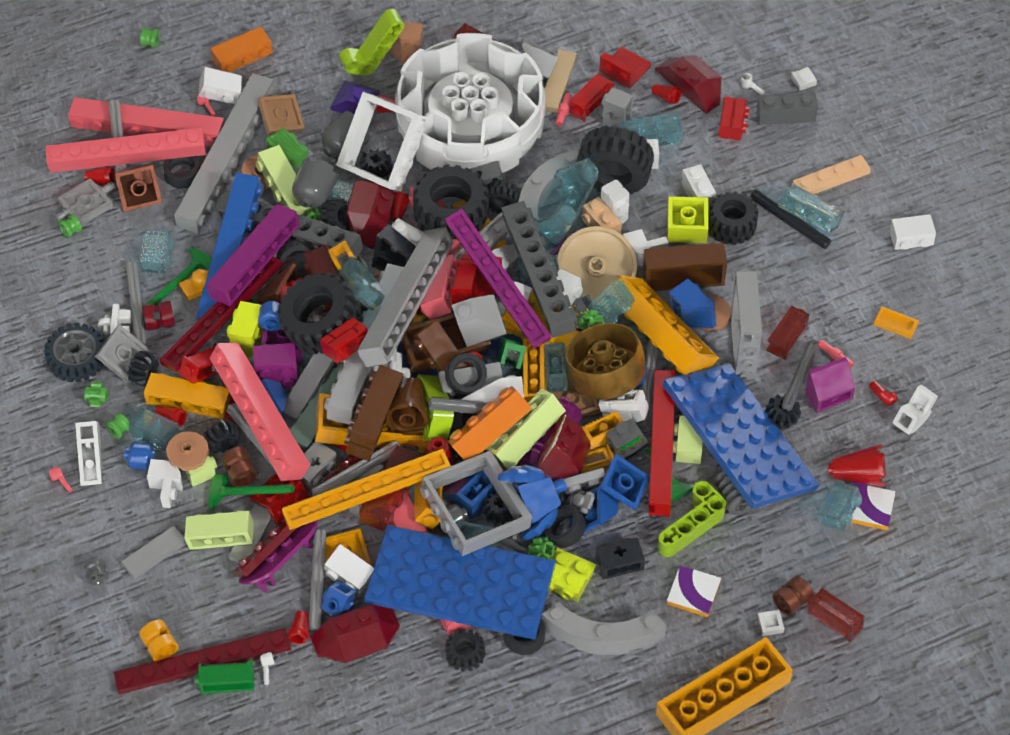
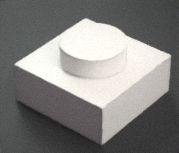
[791,67,817,91]
[757,610,784,636]

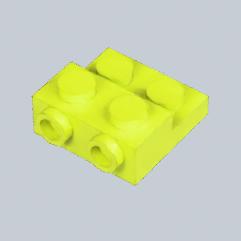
[548,548,596,602]

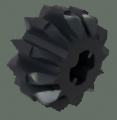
[360,148,393,178]
[127,350,159,387]
[765,394,801,429]
[203,419,240,454]
[482,491,513,526]

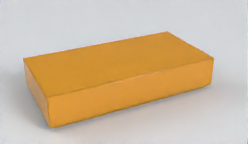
[873,306,919,339]

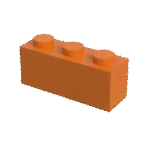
[211,26,273,73]

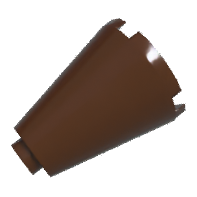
[386,378,429,435]

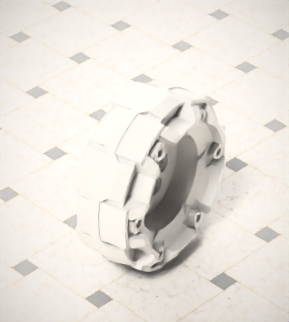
[395,33,546,173]

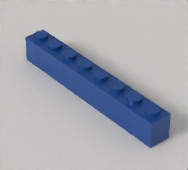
[196,173,264,329]

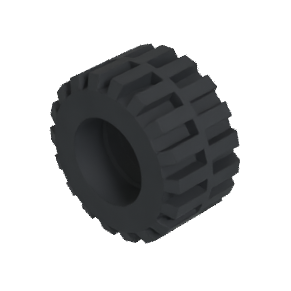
[708,191,759,245]

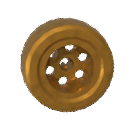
[565,323,646,400]

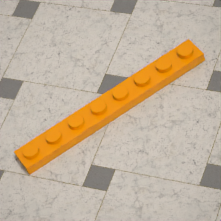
[282,449,451,530]

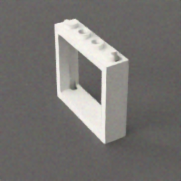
[336,92,428,192]

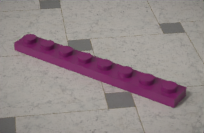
[445,209,551,349]

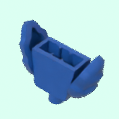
[497,465,568,541]

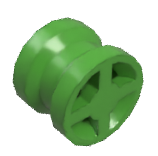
[140,27,160,48]
[58,214,82,238]
[105,413,132,439]

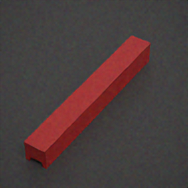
[648,370,675,517]

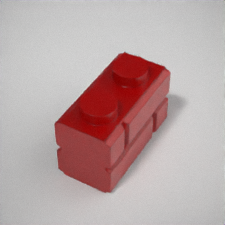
[718,97,750,141]
[320,317,368,364]

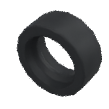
[163,156,200,189]
[276,241,316,278]
[445,353,487,395]
[544,505,586,548]
[504,619,545,655]

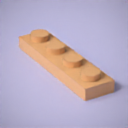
[792,155,871,199]

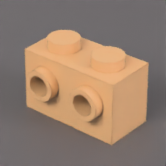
[582,197,622,234]

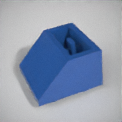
[669,279,716,329]
[442,470,496,519]

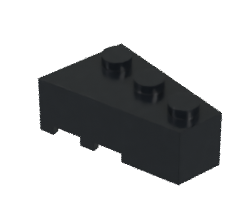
[372,224,416,271]

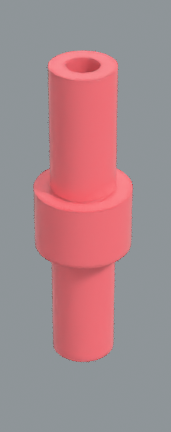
[555,93,572,126]
[817,340,854,369]

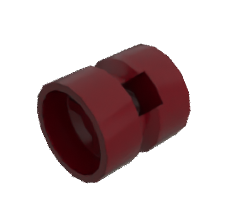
[142,300,175,331]

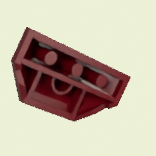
[655,55,722,114]
[346,179,395,249]
[536,413,591,482]
[310,604,400,663]

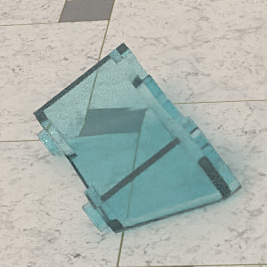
[532,158,599,249]

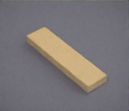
[545,49,577,113]

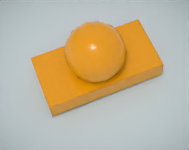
[179,269,209,301]

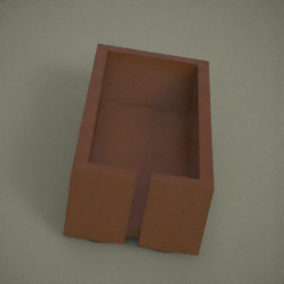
[642,243,727,292]
[399,314,491,375]
[345,365,403,462]

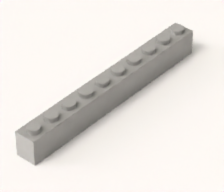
[174,73,276,233]
[358,227,454,367]
[324,264,404,425]

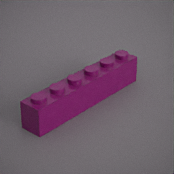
[206,204,300,306]

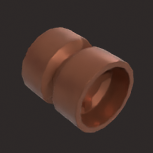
[222,447,258,487]
[772,575,814,616]

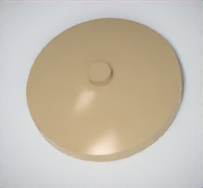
[557,226,637,305]

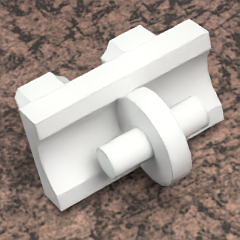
[98,304,132,335]

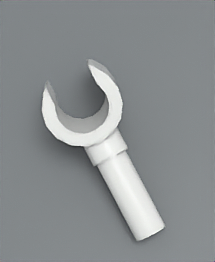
[741,73,765,95]
[260,652,274,685]

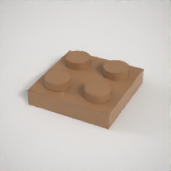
[258,94,305,135]

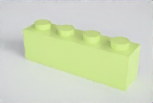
[256,145,311,216]
[485,389,566,470]

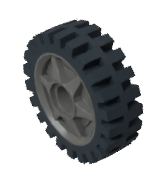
[44,323,105,382]

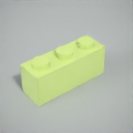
[184,510,254,550]

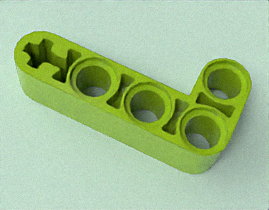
[339,9,405,76]
[416,374,454,442]
[658,481,726,557]

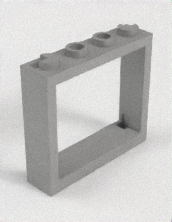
[730,271,762,381]
[420,451,532,556]

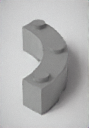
[518,150,581,235]
[542,602,666,655]

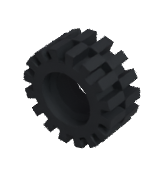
[487,180,521,214]
[320,199,350,231]
[445,629,485,672]

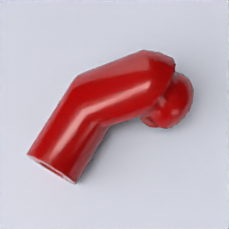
[869,381,898,406]

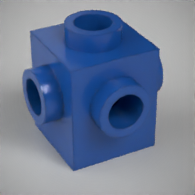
[321,581,357,617]

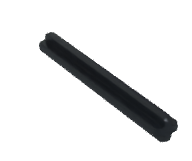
[750,189,831,249]

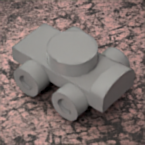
[567,490,595,514]

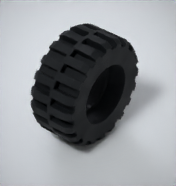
[576,125,654,195]
[413,165,489,239]
[278,273,361,354]

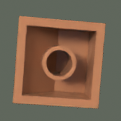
[389,22,424,64]

